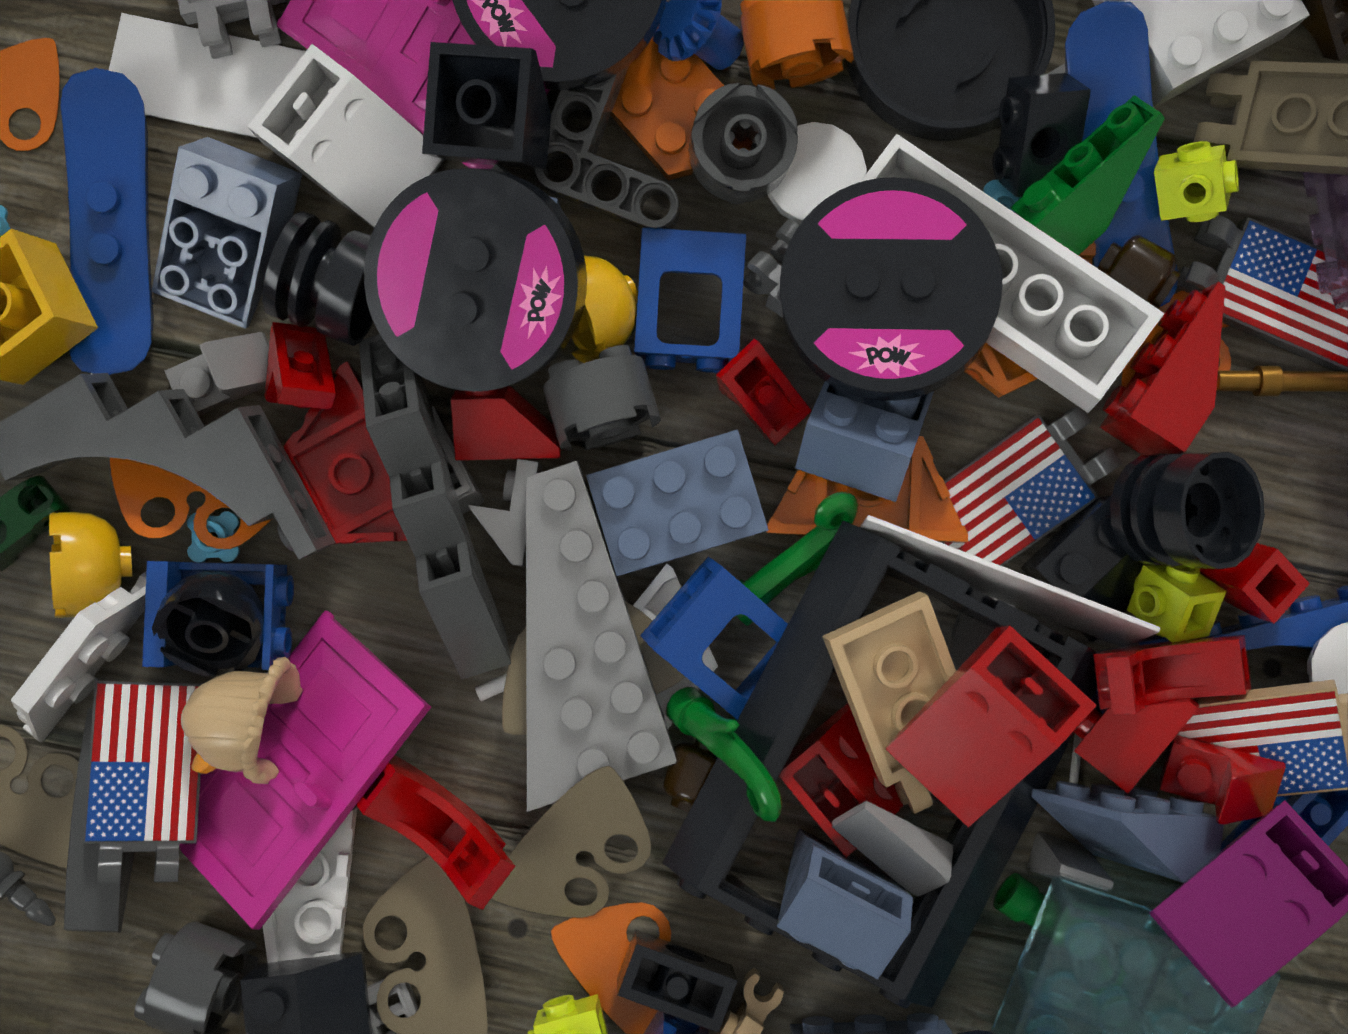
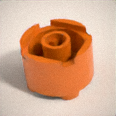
[740,0,854,89]

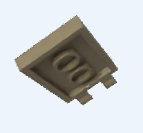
[1194,61,1348,175]

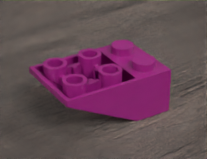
[1149,800,1348,1008]

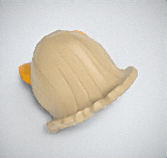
[181,657,303,784]

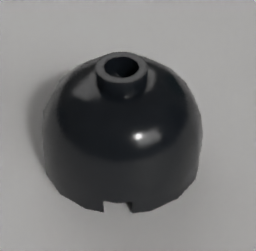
[152,571,264,676]

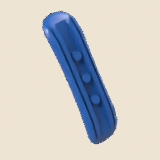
[1065,1,1178,307]
[60,68,154,375]

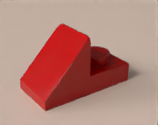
[265,322,336,410]
[716,339,812,446]
[1160,735,1286,825]

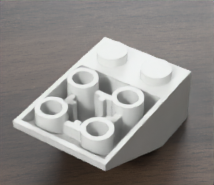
[247,44,444,228]

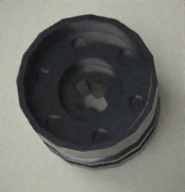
[262,211,374,346]
[1110,452,1265,569]

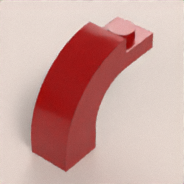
[1200,543,1310,624]
[1093,635,1251,715]
[356,755,516,910]

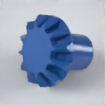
[653,0,744,70]

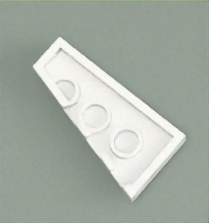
[263,807,357,963]

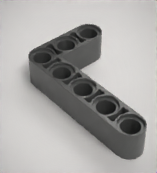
[534,66,681,229]

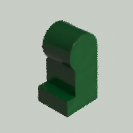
[0,475,70,571]

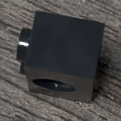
[992,73,1091,197]
[617,929,737,1033]

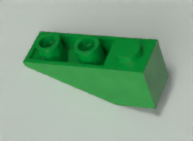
[1010,95,1165,255]

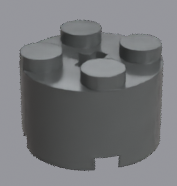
[688,83,798,205]
[543,345,661,451]
[134,921,258,1034]

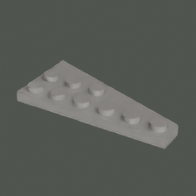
[526,461,677,812]

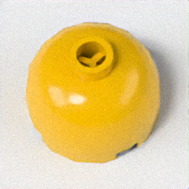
[571,255,638,363]
[49,512,132,618]

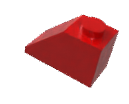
[451,385,562,461]
[1074,698,1199,794]

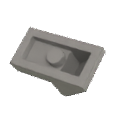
[164,332,269,416]
[468,459,543,566]

